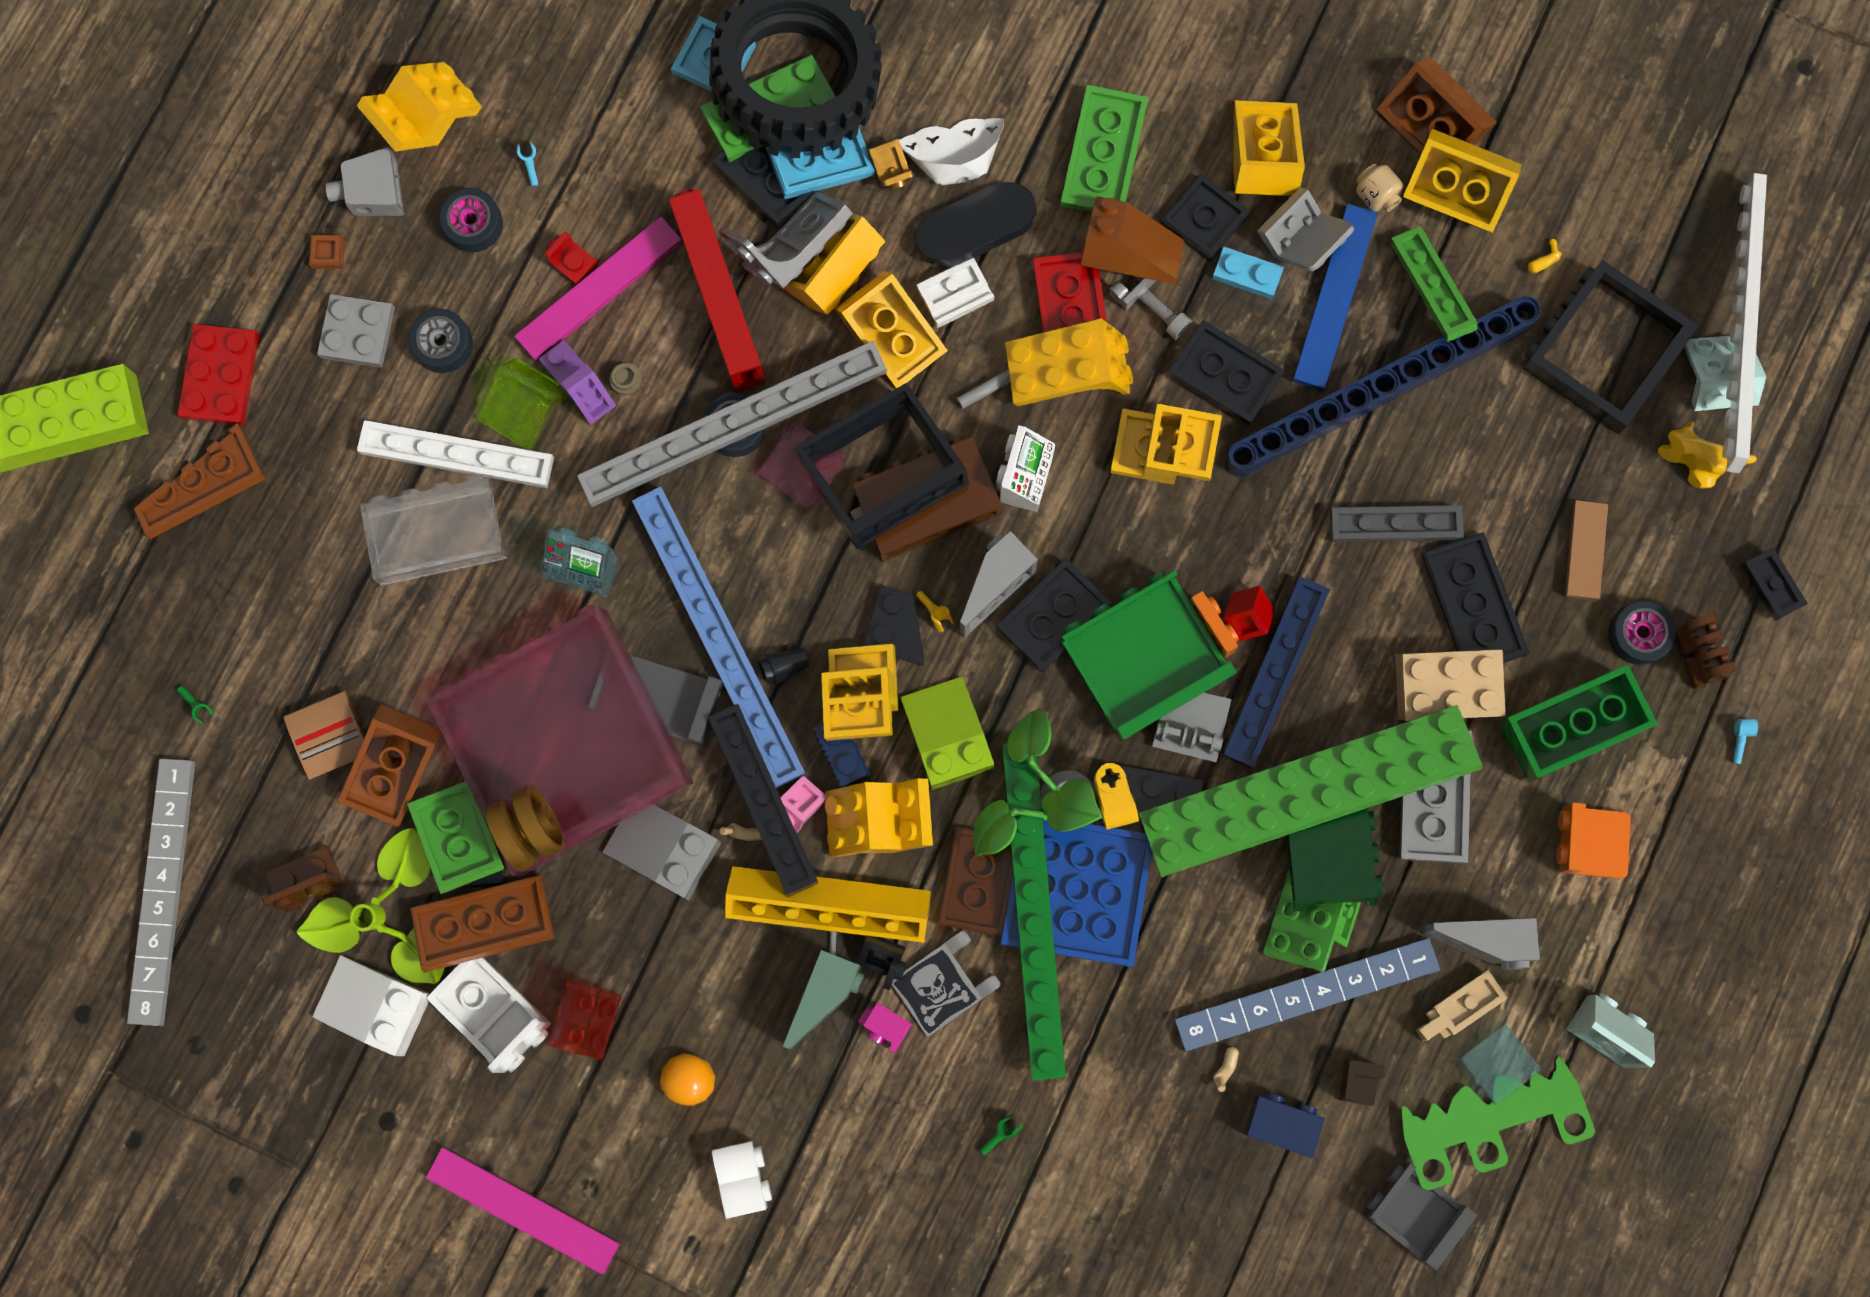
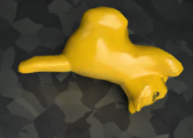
[1658,421,1757,489]

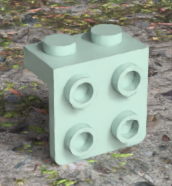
[1684,336,1766,411]

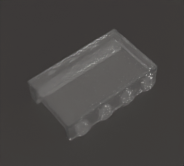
[360,475,508,586]

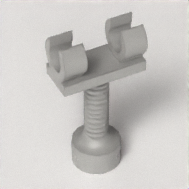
[1109,276,1193,340]

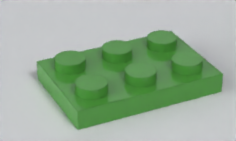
[407,780,504,894]

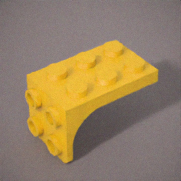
[1005,318,1133,406]

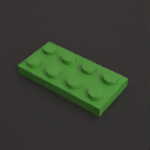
[700,55,836,162]
[1060,85,1149,213]

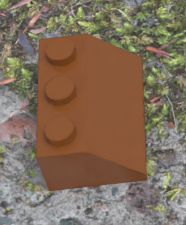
[1376,57,1497,153]

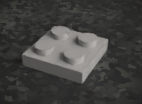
[317,294,395,368]

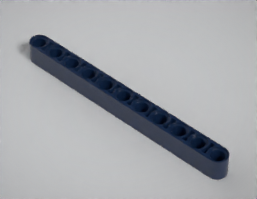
[1225,296,1541,477]

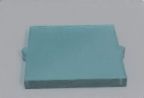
[1459,1024,1542,1105]

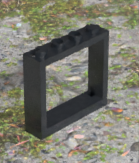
[1523,260,1699,435]
[795,383,969,549]

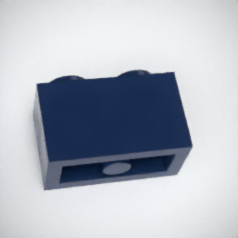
[1244,1092,1325,1158]

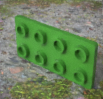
[1263,869,1361,972]

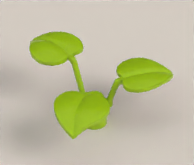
[297,828,445,984]

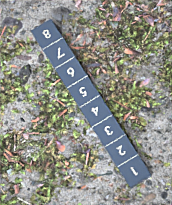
[1174,938,1440,1052]

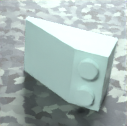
[1566,993,1655,1068]

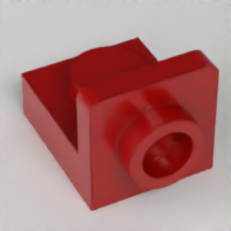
[545,231,598,286]

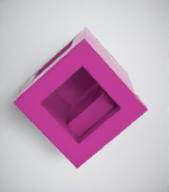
[858,1003,912,1053]

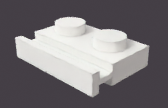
[916,258,994,328]

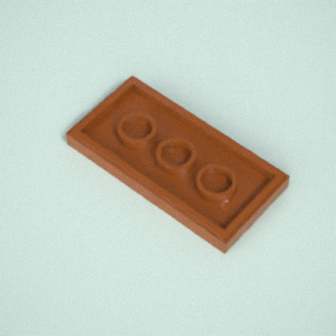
[410,874,555,973]

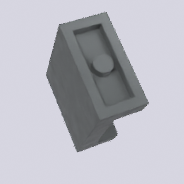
[1365,1161,1478,1270]

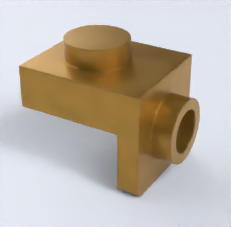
[867,138,913,190]

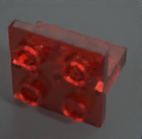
[547,980,621,1060]

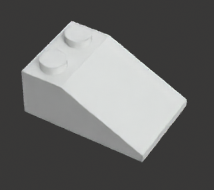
[312,955,431,1056]

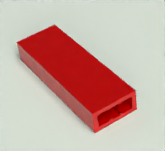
[669,189,766,393]

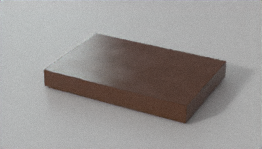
[938,826,1013,937]

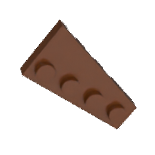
[134,423,266,539]

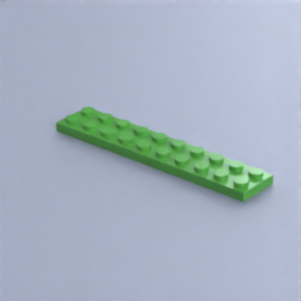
[1139,705,1482,877]

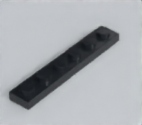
[708,704,818,898]

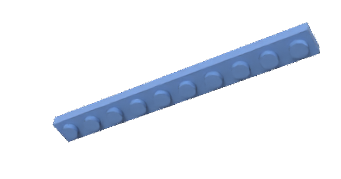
[632,487,806,789]

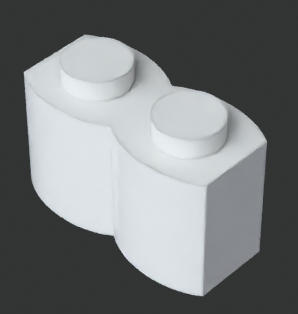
[712,1140,772,1219]

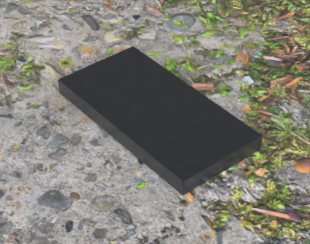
[1421,532,1530,663]

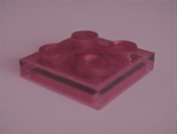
[758,421,847,510]

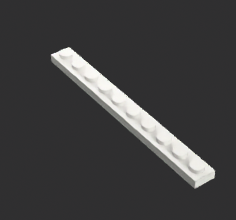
[1722,173,1767,473]

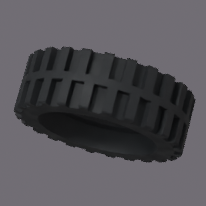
[709,0,882,158]

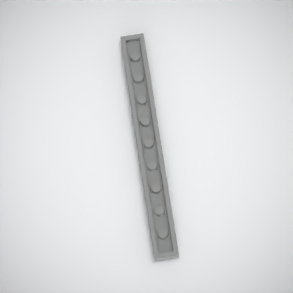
[577,341,887,507]

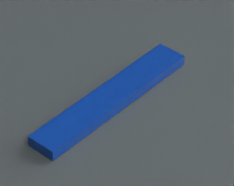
[1293,204,1378,391]

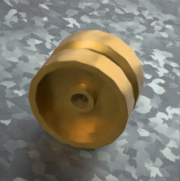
[485,784,565,872]

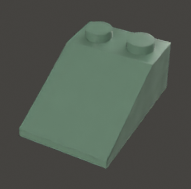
[783,950,864,1049]

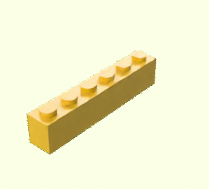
[725,866,931,943]

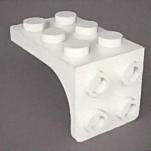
[426,957,551,1073]

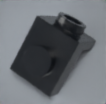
[857,936,907,990]

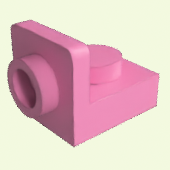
[780,776,827,833]

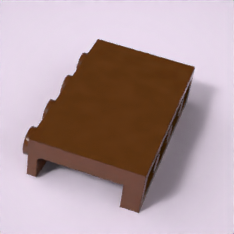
[852,436,1002,562]

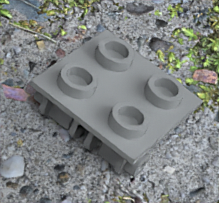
[1152,693,1231,763]

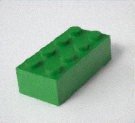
[1499,664,1658,783]

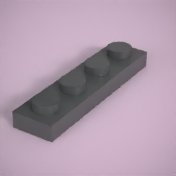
[1330,505,1464,542]

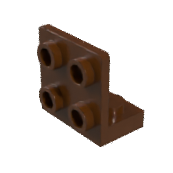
[262,846,344,913]

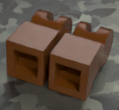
[1675,613,1737,689]

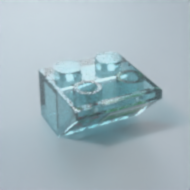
[541,527,620,598]

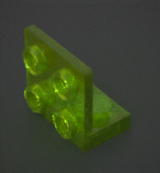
[477,358,568,450]

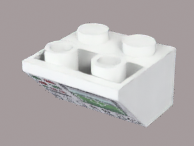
[996,425,1055,512]

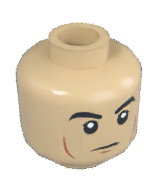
[1356,164,1404,212]

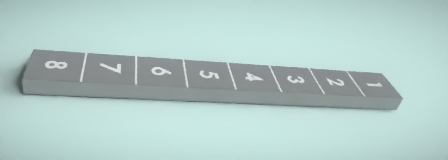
[127,759,196,1026]

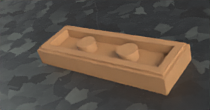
[1565,500,1608,601]

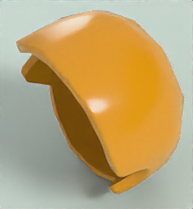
[659,1053,715,1106]

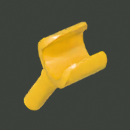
[916,591,954,632]

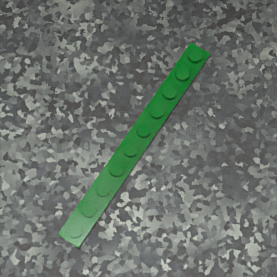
[1002,744,1066,1080]

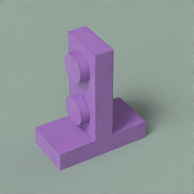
[539,340,616,425]

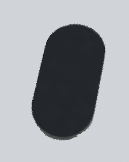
[916,182,1037,267]

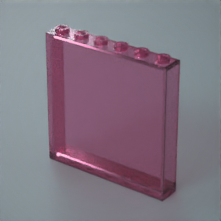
[426,605,694,876]

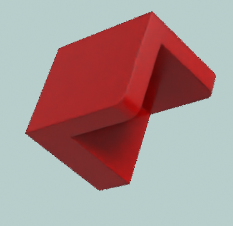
[1224,585,1275,642]

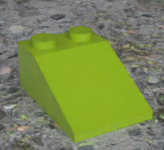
[900,677,994,790]

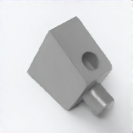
[325,147,404,216]

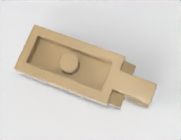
[1415,970,1508,1042]

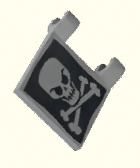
[892,931,1001,1037]

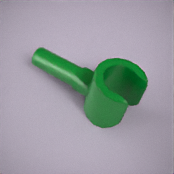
[177,686,215,723]
[980,1114,1023,1155]

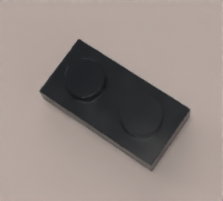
[1741,547,1808,621]

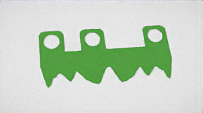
[1402,1056,1595,1190]

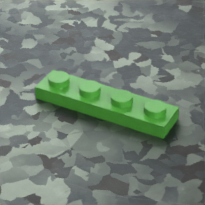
[1391,226,1478,342]

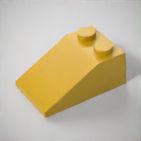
[1233,100,1305,196]
[834,271,948,388]

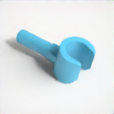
[516,141,539,187]
[1732,719,1758,764]

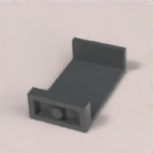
[586,645,724,747]

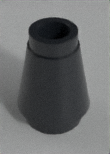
[758,648,809,685]

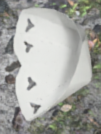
[899,118,1004,186]

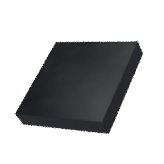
[1161,174,1250,262]

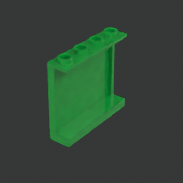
[1059,570,1237,742]

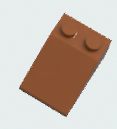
[1081,196,1184,284]
[337,704,442,827]

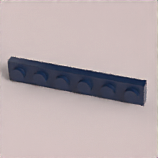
[1222,577,1330,769]

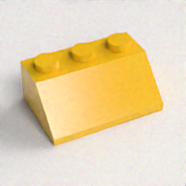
[781,214,885,315]

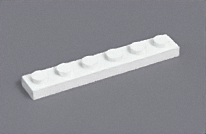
[357,420,554,488]

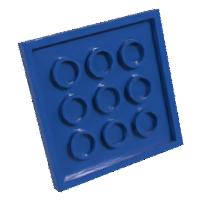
[1001,819,1152,968]

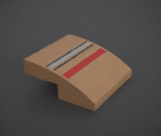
[284,690,365,780]

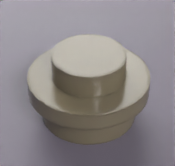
[609,363,642,395]

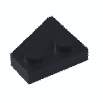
[863,585,925,666]

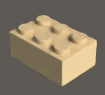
[1395,649,1505,721]

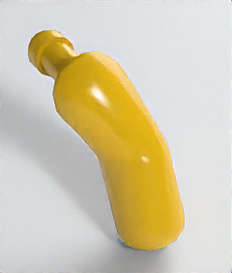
[1528,239,1562,274]

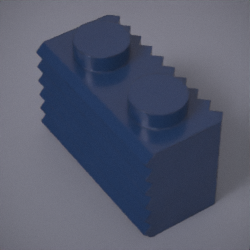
[813,722,871,788]

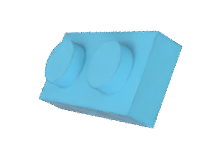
[1212,247,1284,300]

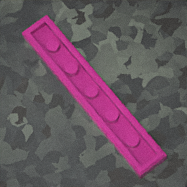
[514,217,682,362]
[426,1147,621,1275]

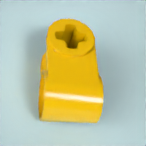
[1094,763,1139,830]

